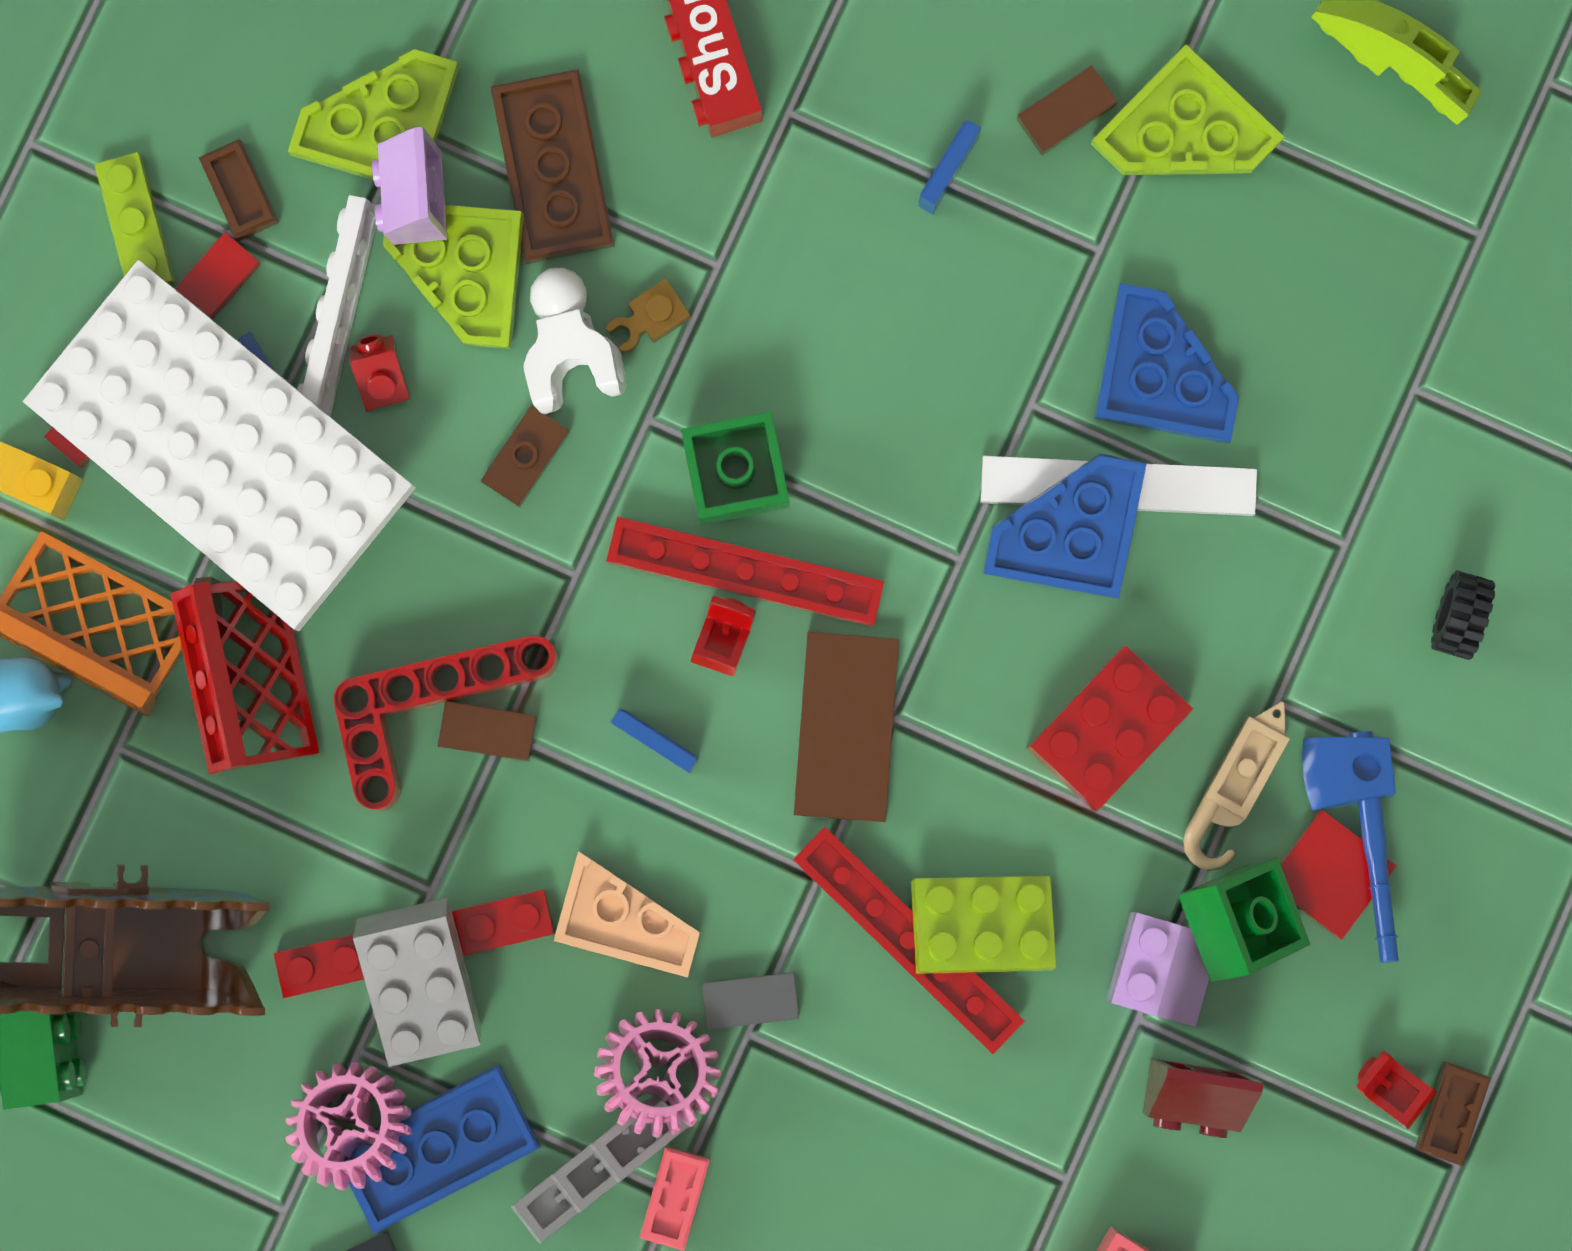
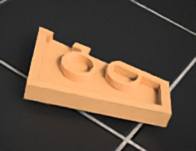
[554,851,700,977]

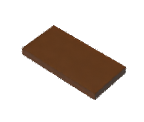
[490,69,615,264]
[794,632,899,822]

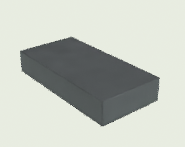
[702,972,799,1030]

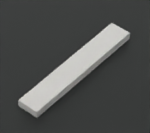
[980,456,1257,516]

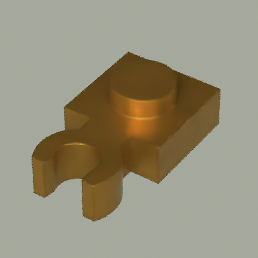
[606,278,691,354]

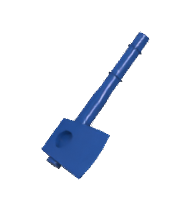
[1302,731,1399,963]

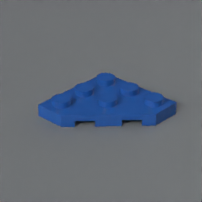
[1094,283,1239,444]
[983,454,1147,599]

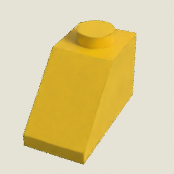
[0,442,83,520]

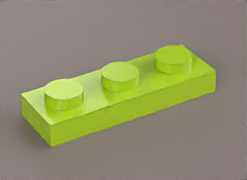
[94,152,176,286]

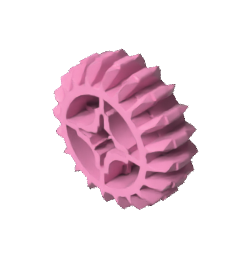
[594,1009,721,1137]
[285,1062,412,1191]

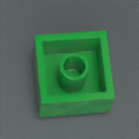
[681,411,790,526]
[1178,857,1311,983]
[0,1011,87,1110]

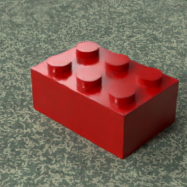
[1026,645,1193,811]

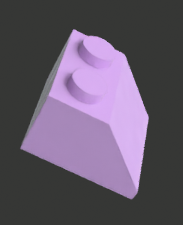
[372,127,447,245]
[1106,912,1209,1027]

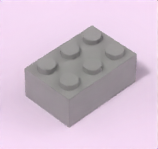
[353,898,482,1067]

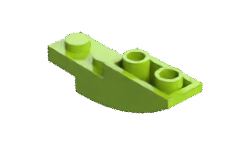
[1311,0,1482,125]

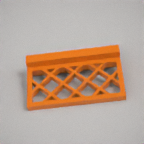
[0,531,183,717]

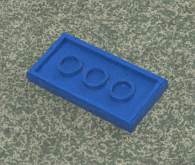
[343,1064,541,1234]

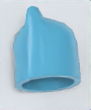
[0,656,72,734]

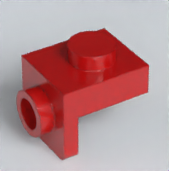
[349,334,410,411]
[690,596,756,677]
[1356,1051,1436,1130]

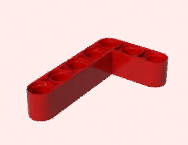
[333,636,559,811]

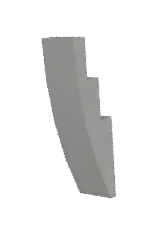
[511,1094,689,1244]

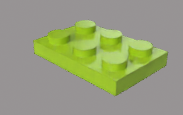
[911,876,1056,974]

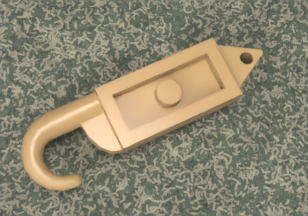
[1183,702,1290,871]

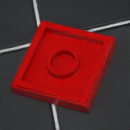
[1280,810,1396,940]

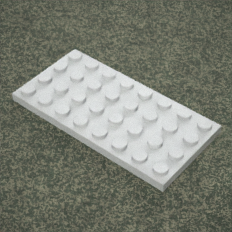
[22,260,416,631]

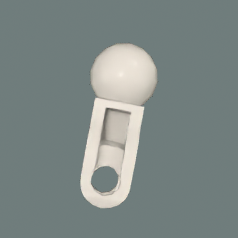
[524,267,627,414]

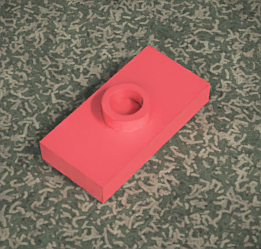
[639,1146,710,1251]

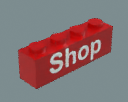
[664,0,762,138]

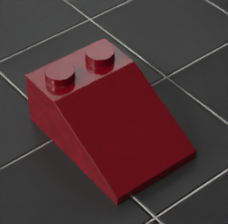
[1143,1058,1264,1138]

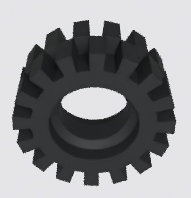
[1431,570,1496,660]

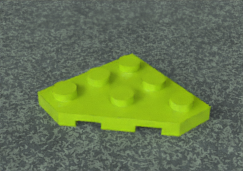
[1091,44,1285,175]
[288,49,460,180]
[383,205,524,349]

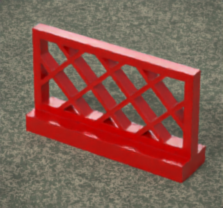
[170,581,320,775]

